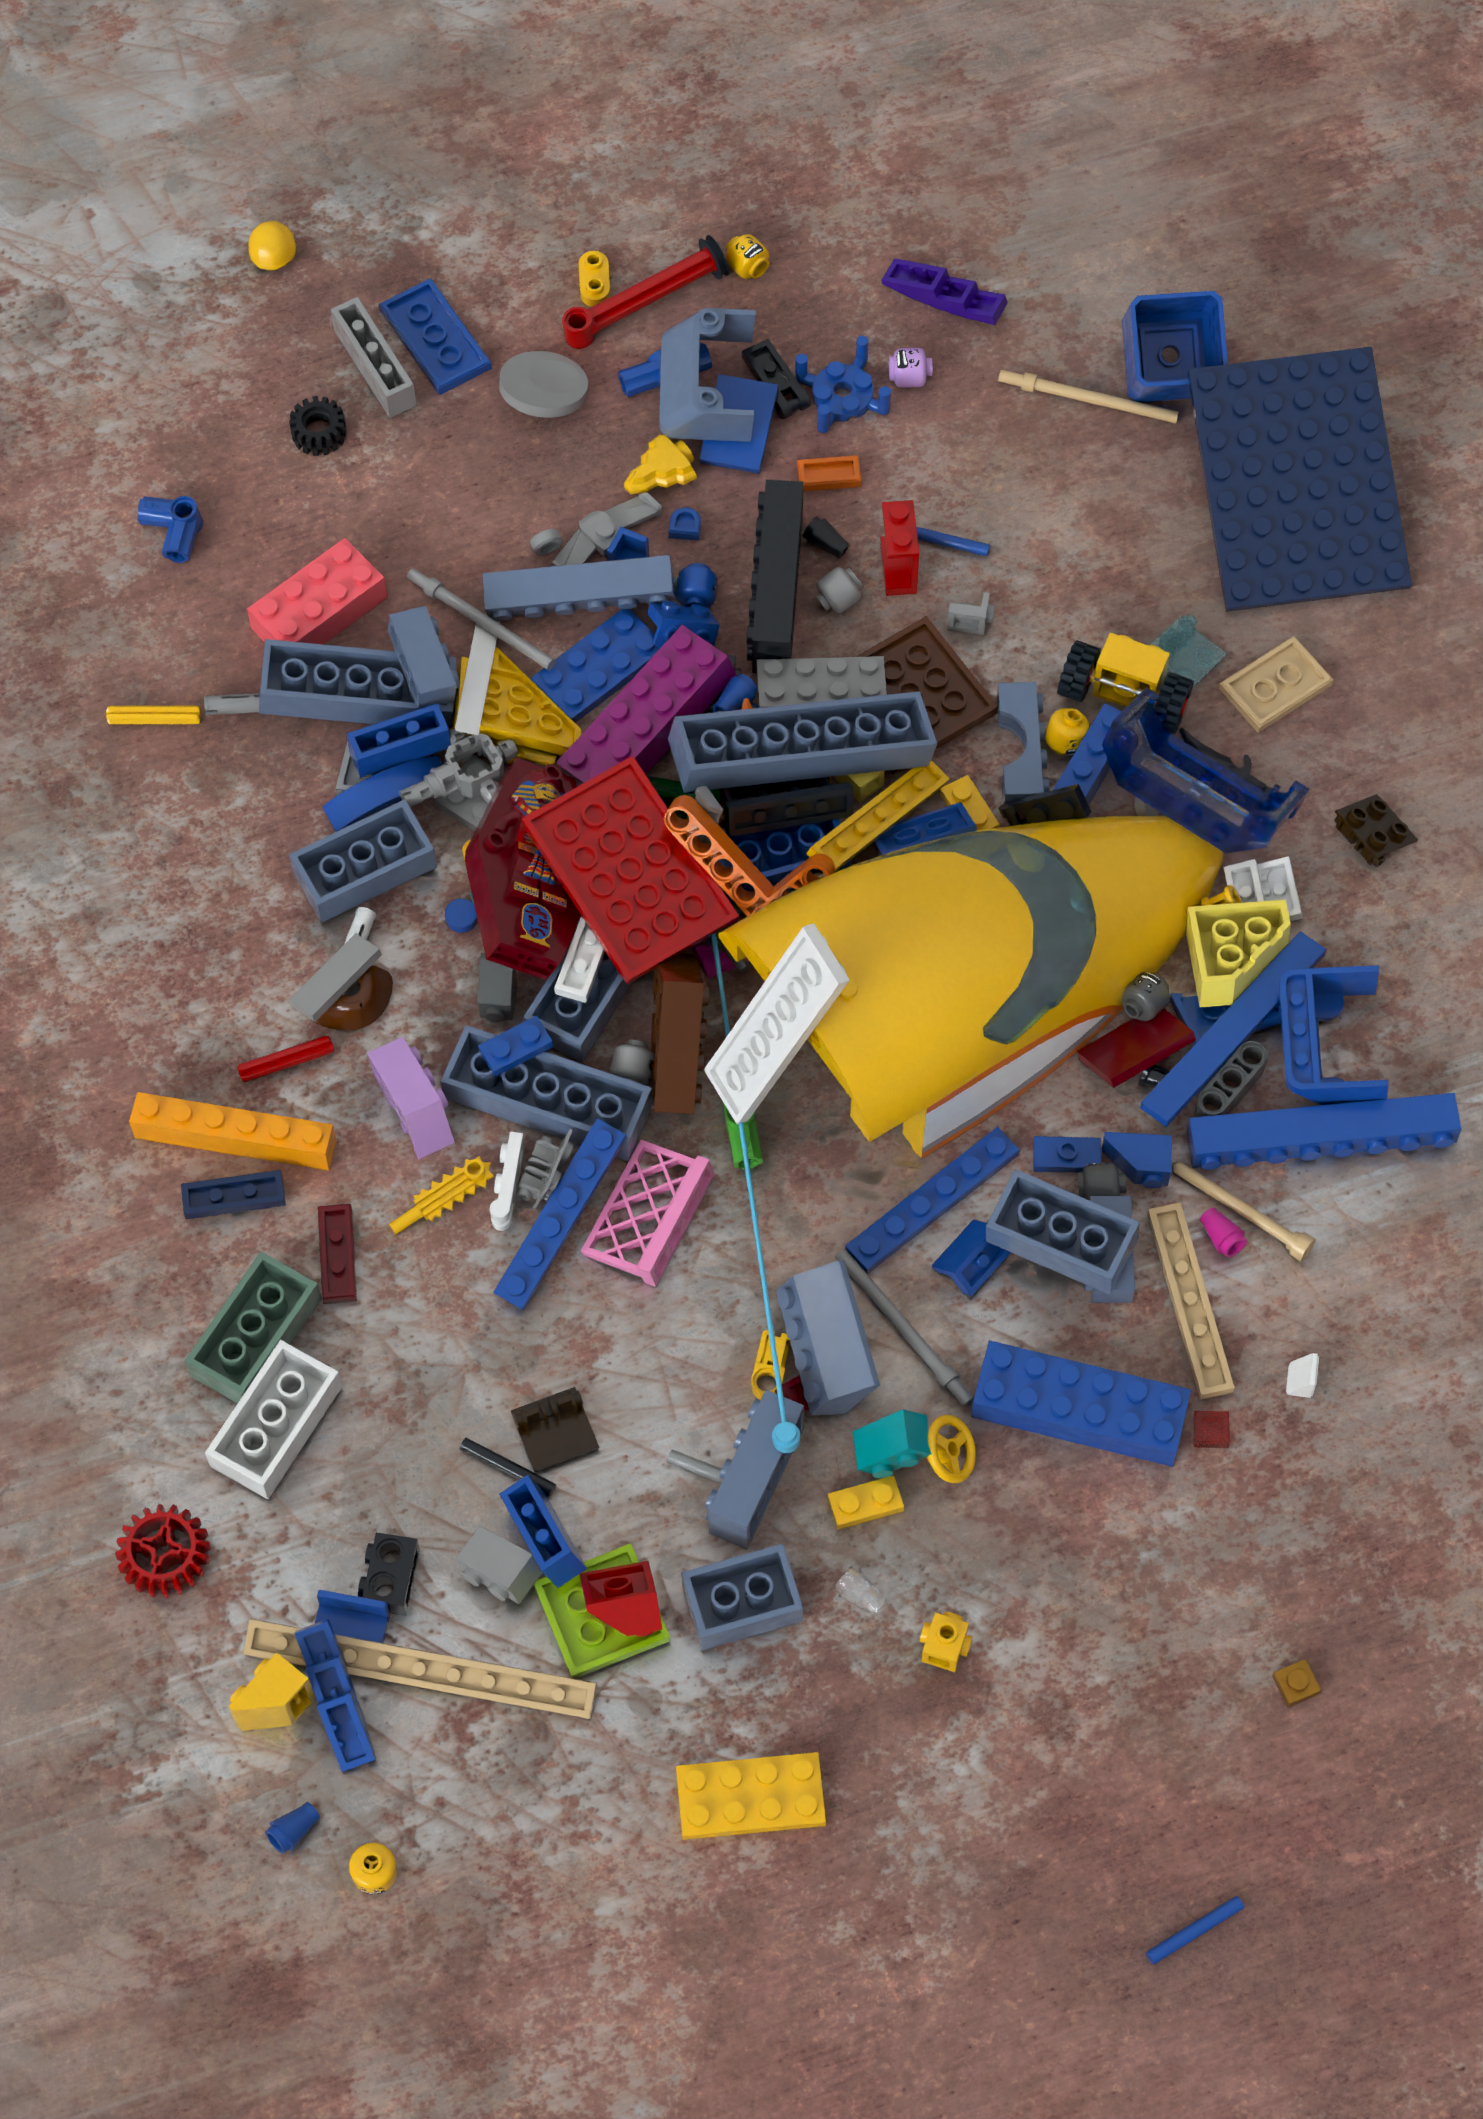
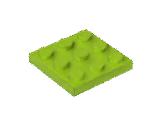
[534,1543,671,1679]

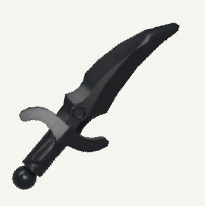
[1179,727,1274,799]

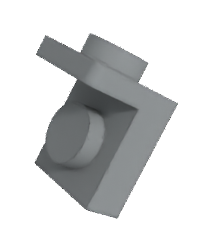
[947,592,995,635]

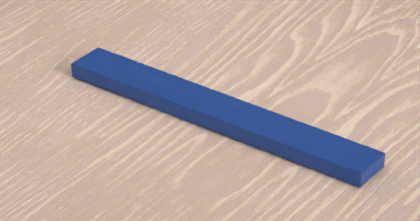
[1140,931,1327,1127]

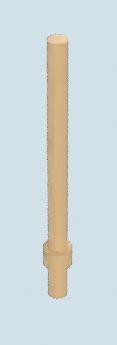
[998,370,1179,423]

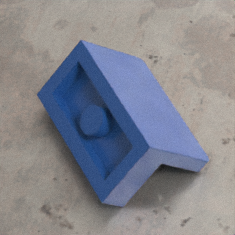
[932,1220,1011,1297]
[315,1590,390,1643]

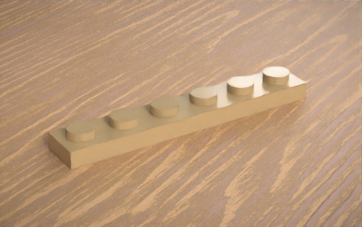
[1147,1202,1235,1400]

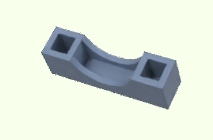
[996,682,1049,804]

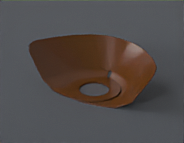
[310,966,393,1030]

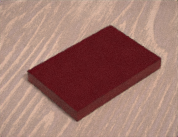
[1077,1009,1196,1088]

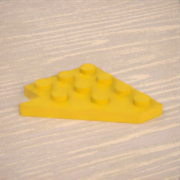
[454,647,581,756]

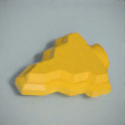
[624,434,697,495]

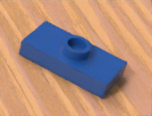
[1033,1136,1101,1172]

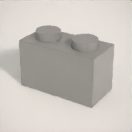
[455,1526,542,1604]

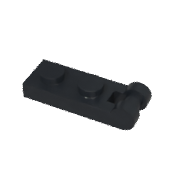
[742,339,811,419]
[998,784,1091,826]

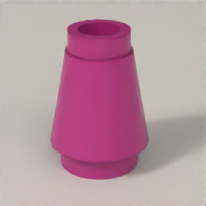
[1200,1208,1247,1258]

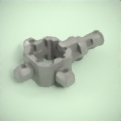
[399,728,518,808]

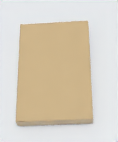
[1219,636,1334,733]

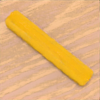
[106,705,201,724]

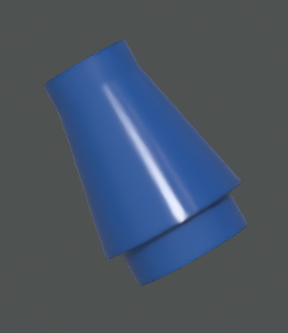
[713,674,758,713]
[265,1802,320,1854]

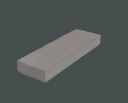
[289,933,382,1022]

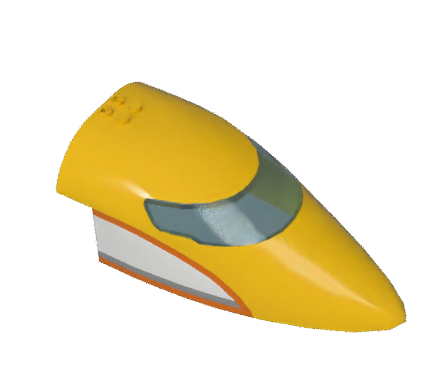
[718,816,1223,1159]

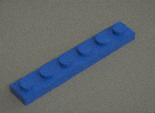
[493,1118,627,1311]
[845,1126,1020,1274]

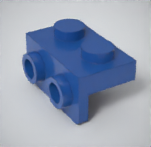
[647,601,720,647]

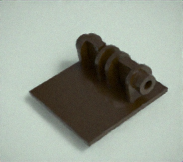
[1334,794,1418,867]
[511,1387,599,1472]

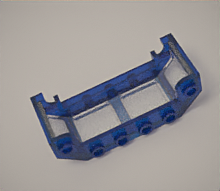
[1102,687,1309,854]

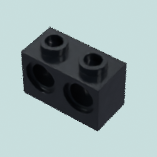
[358,1532,420,1616]

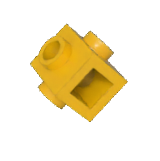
[919,1612,973,1672]

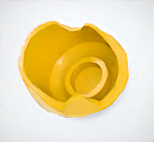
[248,221,296,270]

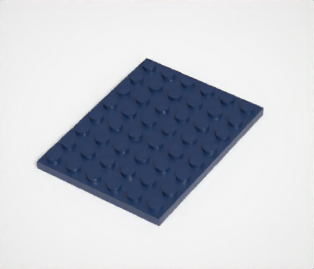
[1187,346,1412,612]

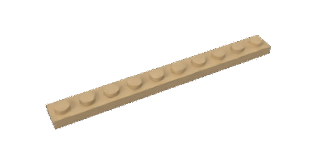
[243,1619,597,1719]

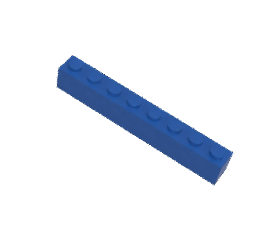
[1186,1093,1462,1170]

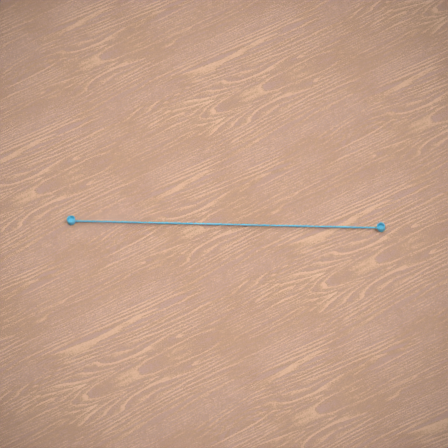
[674,577,800,1453]

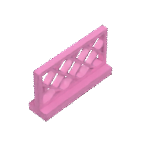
[581,1139,715,1287]

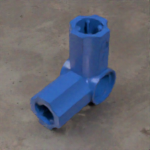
[138,496,203,563]

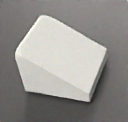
[1286,1353,1319,1398]

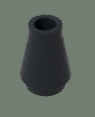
[802,516,850,559]

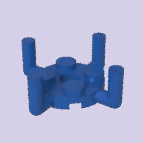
[795,336,891,433]

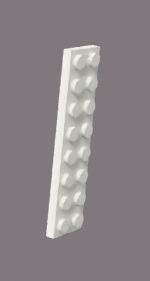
[704,923,850,1125]

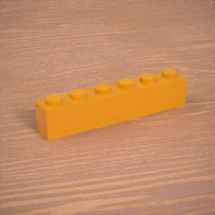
[129,1092,337,1171]

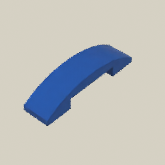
[322,755,443,832]

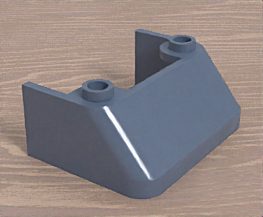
[659,308,756,442]

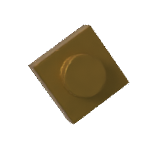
[1272,1659,1321,1708]

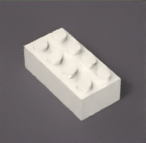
[205,1340,343,1499]

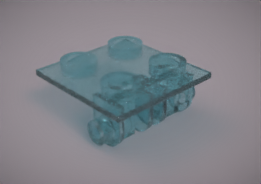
[1150,614,1227,689]

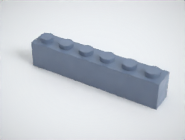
[482,555,675,621]

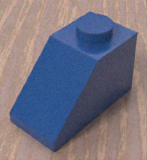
[1102,1132,1172,1188]

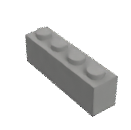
[331,297,417,418]

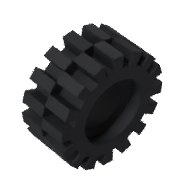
[289,396,347,456]

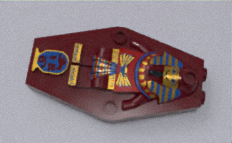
[465,757,581,980]

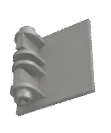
[517,1129,574,1209]

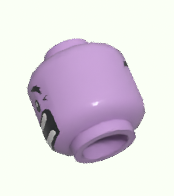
[889,348,933,388]

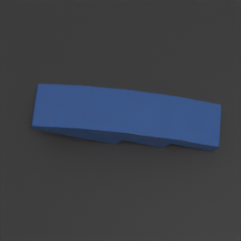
[294,1619,376,1772]

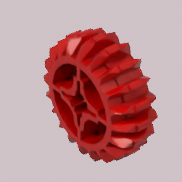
[115,1504,211,1599]

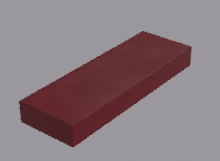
[317,1204,357,1304]

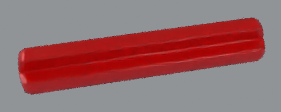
[237,1036,334,1082]

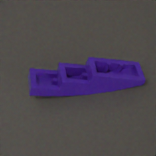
[881,258,1008,325]

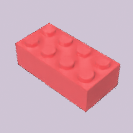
[247,538,388,645]

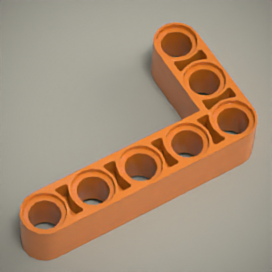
[664,795,835,917]

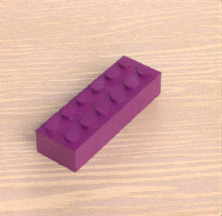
[556,625,737,787]

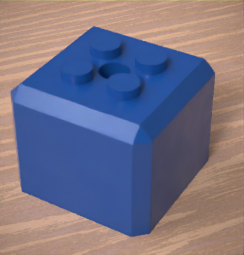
[1122,291,1228,402]

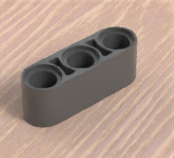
[1195,1041,1268,1117]

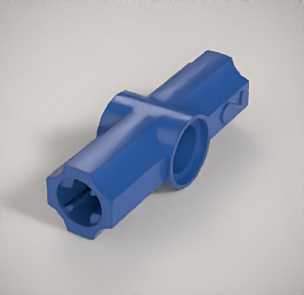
[618,342,712,397]

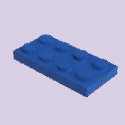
[531,609,661,723]

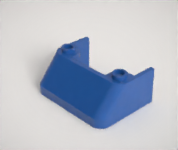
[1279,965,1389,1105]

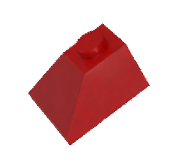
[580,1561,662,1637]

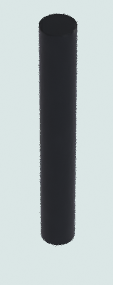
[460,1437,557,1496]

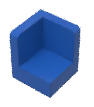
[607,526,649,561]

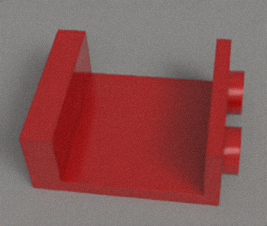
[880,500,919,596]

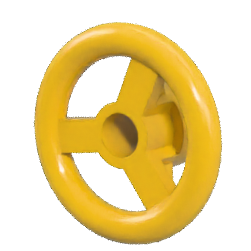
[926,1415,976,1483]

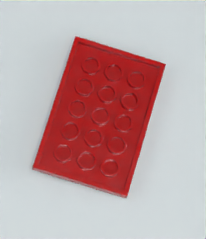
[521,756,739,984]

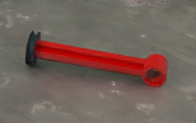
[562,235,729,349]

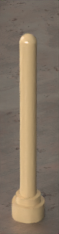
[1172,1161,1316,1262]

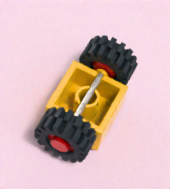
[1057,633,1194,735]

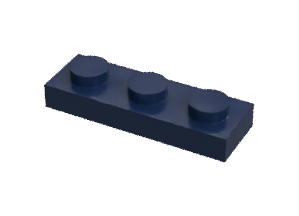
[181,1170,286,1220]

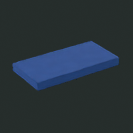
[379,278,492,395]

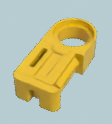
[751,1330,791,1400]

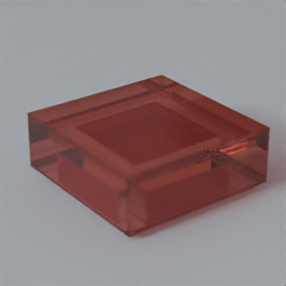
[1193,1411,1230,1448]

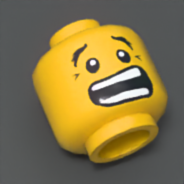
[725,234,770,280]
[1045,708,1090,756]
[349,1842,398,1895]

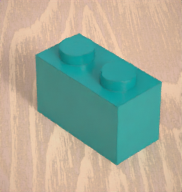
[853,1409,932,1478]

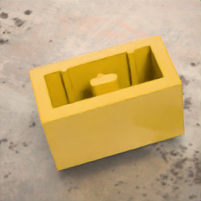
[228,1652,316,1731]

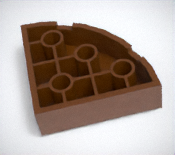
[651,953,709,1114]

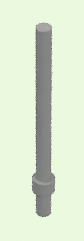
[407,568,556,670]
[835,1249,974,1407]

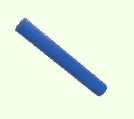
[916,526,990,556]
[1146,1896,1245,1965]

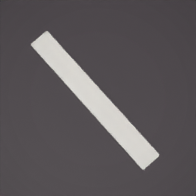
[455,620,500,735]

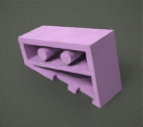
[367,1037,455,1160]

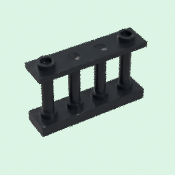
[720,777,853,837]

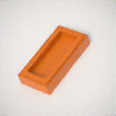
[797,455,861,491]

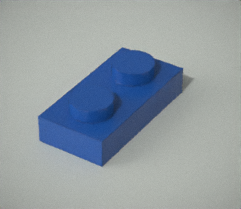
[478,1015,553,1077]

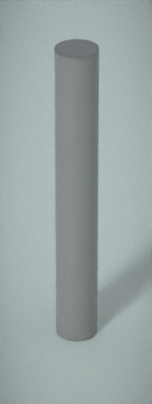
[667,1449,767,1494]

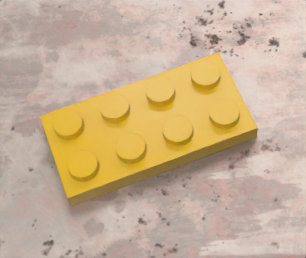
[676,1752,826,1840]

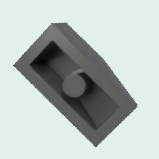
[478,953,518,1022]

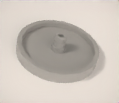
[499,351,588,418]

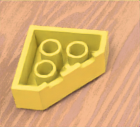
[1186,899,1291,1007]

